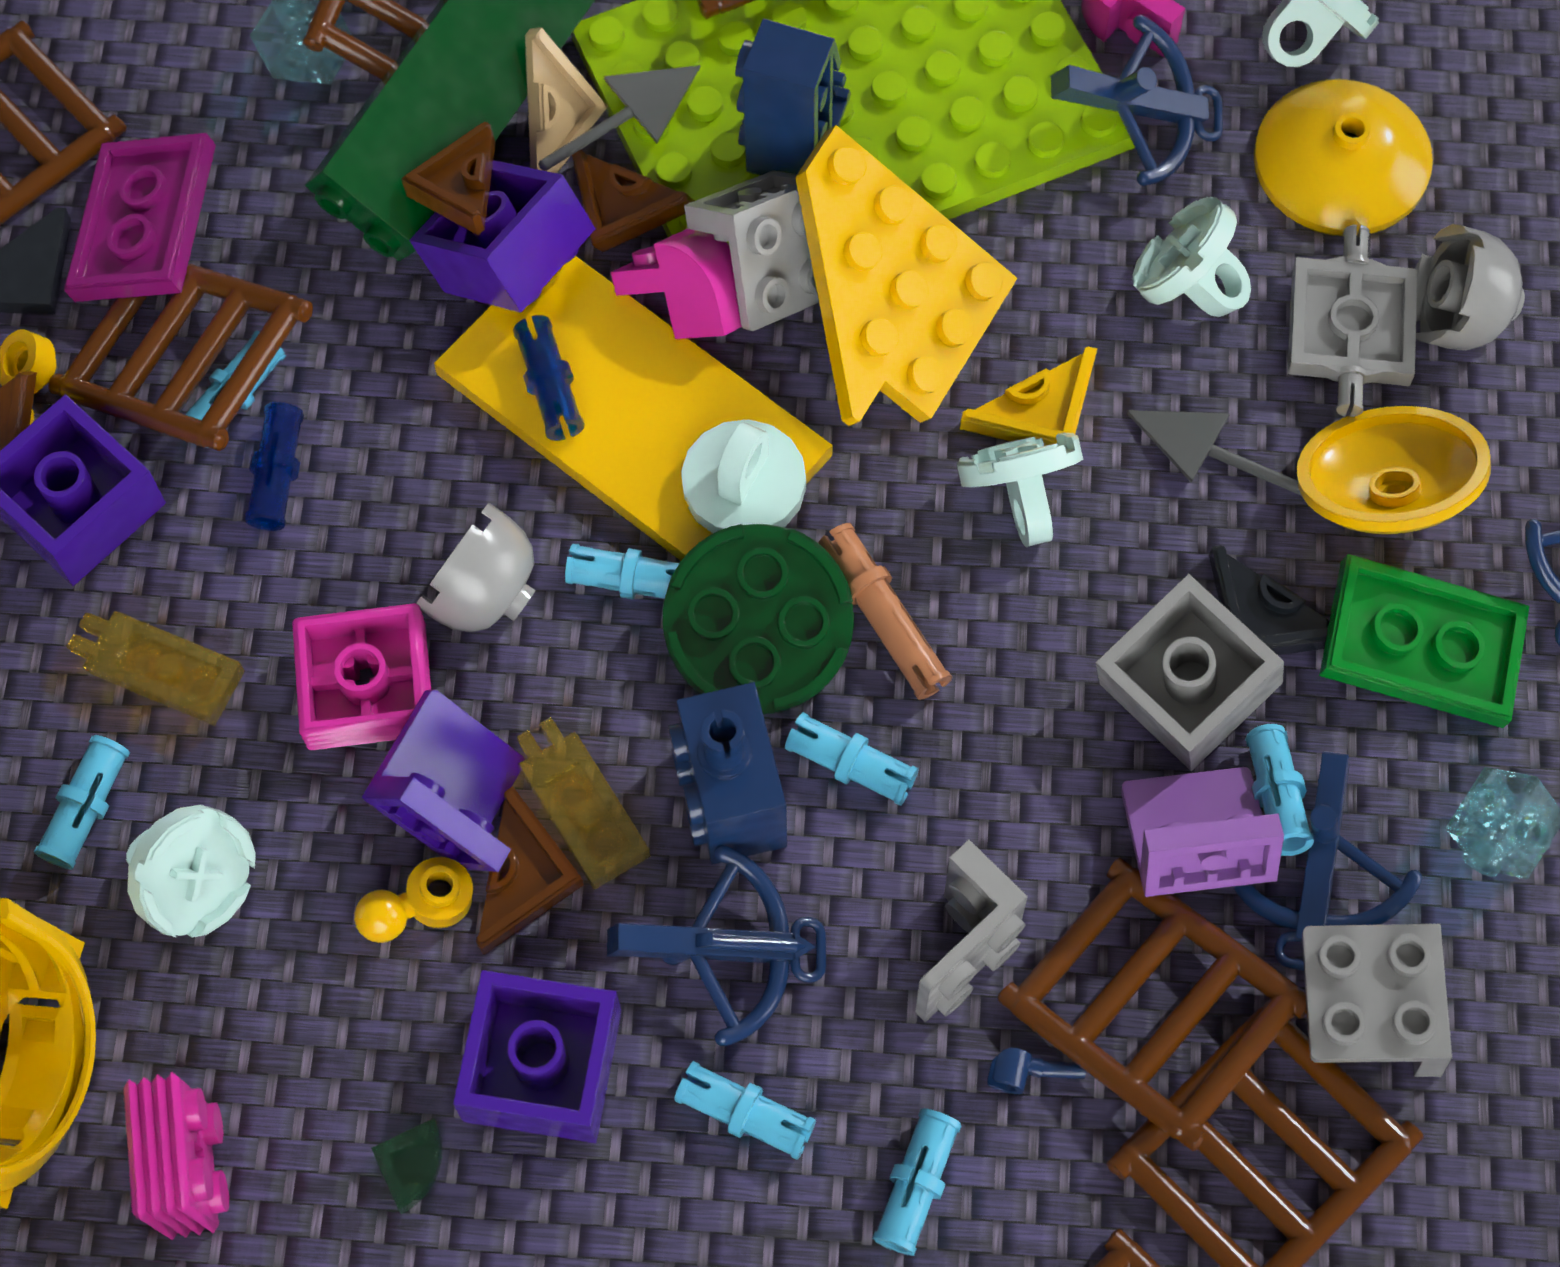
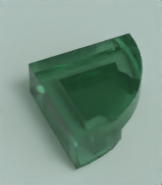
[371,1118,443,1214]

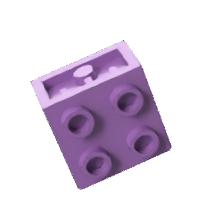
[1121,767,1284,897]

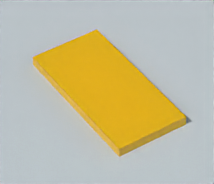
[434,256,833,561]

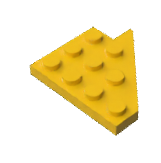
[795,125,1017,426]

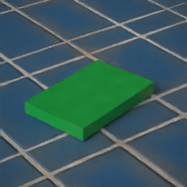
[1319,554,1530,728]

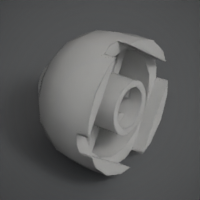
[1415,224,1525,350]
[416,503,536,632]

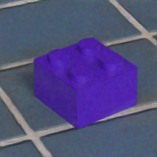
[409,160,596,313]
[0,394,166,587]
[453,970,621,1144]

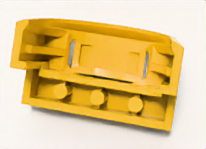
[0,898,96,1209]

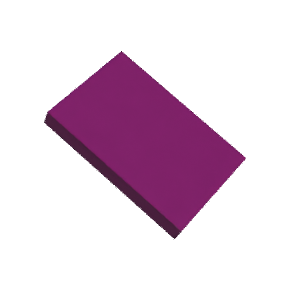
[64,133,216,302]

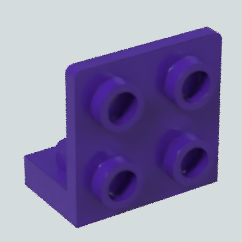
[362,690,525,872]

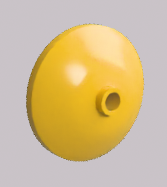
[1254,79,1433,236]
[1297,406,1491,534]

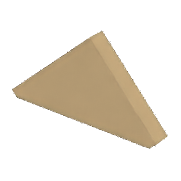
[525,28,607,173]

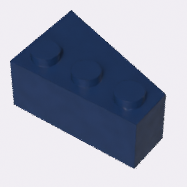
[735,18,851,175]

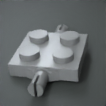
[1287,225,1418,417]

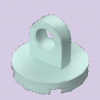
[1262,0,1379,67]
[1132,197,1251,317]
[681,419,806,534]
[957,433,1083,547]
[126,805,256,938]

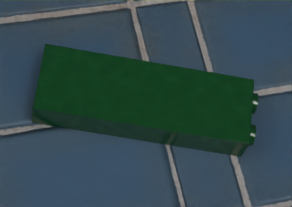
[304,0,595,261]

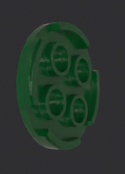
[663,524,854,715]

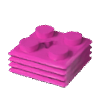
[292,603,431,750]
[123,1072,229,1240]

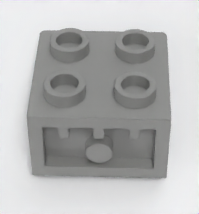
[684,170,819,331]
[915,840,1028,1022]
[1302,924,1452,1077]

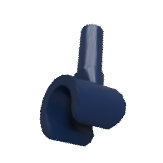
[987,1047,1086,1094]

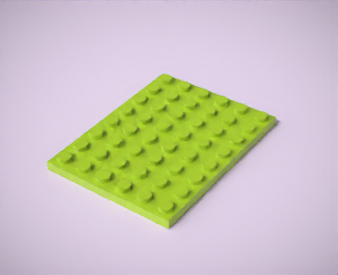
[571,0,1135,244]

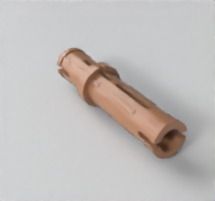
[818,523,952,700]

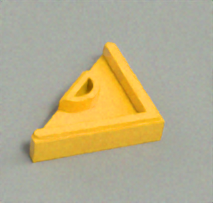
[960,346,1097,446]

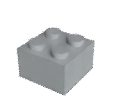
[1096,574,1284,771]

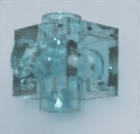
[250,0,352,84]
[1446,767,1560,880]

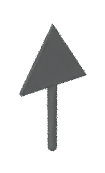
[539,65,701,171]
[1127,410,1302,496]

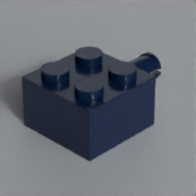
[668,682,787,865]

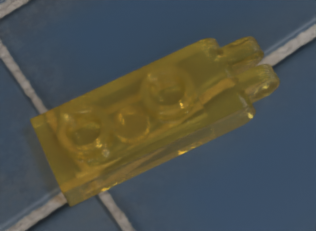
[66,611,245,726]
[516,717,650,890]

